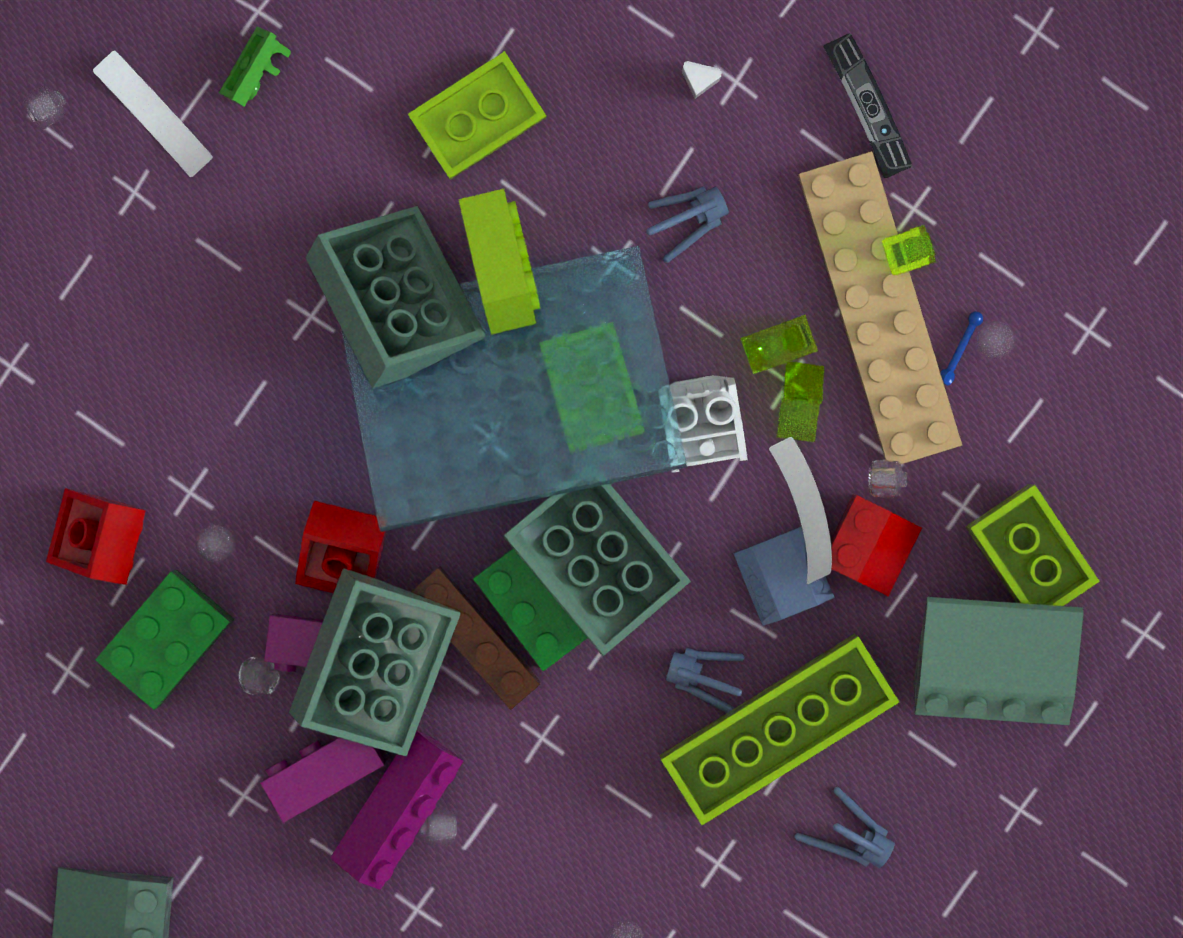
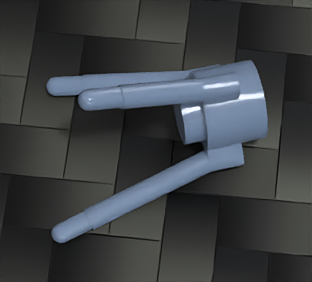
[646,186,729,263]
[666,648,745,713]
[794,787,895,869]

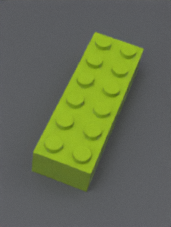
[660,633,899,825]

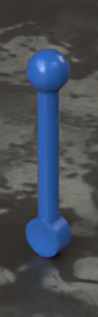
[940,311,983,385]

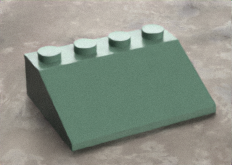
[305,206,485,388]
[503,462,691,656]
[289,569,461,756]
[913,597,1084,725]
[52,867,174,938]

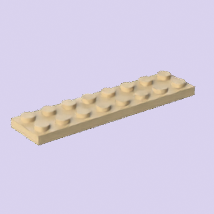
[798,151,962,468]

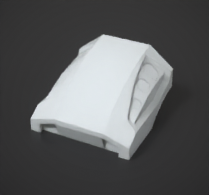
[658,375,748,473]

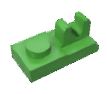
[219,27,291,107]

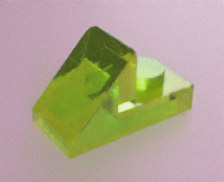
[882,224,938,275]
[740,315,818,374]
[776,361,824,442]

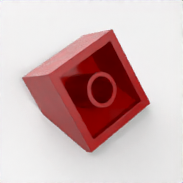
[46,488,146,585]
[831,494,922,597]
[295,501,389,594]

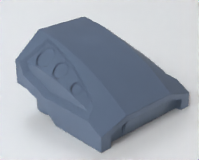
[733,526,835,626]

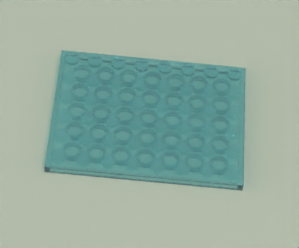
[341,246,687,532]

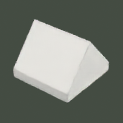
[682,61,722,99]

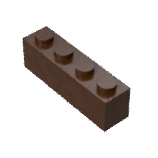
[411,566,541,710]

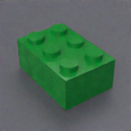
[473,548,587,671]
[95,570,235,710]

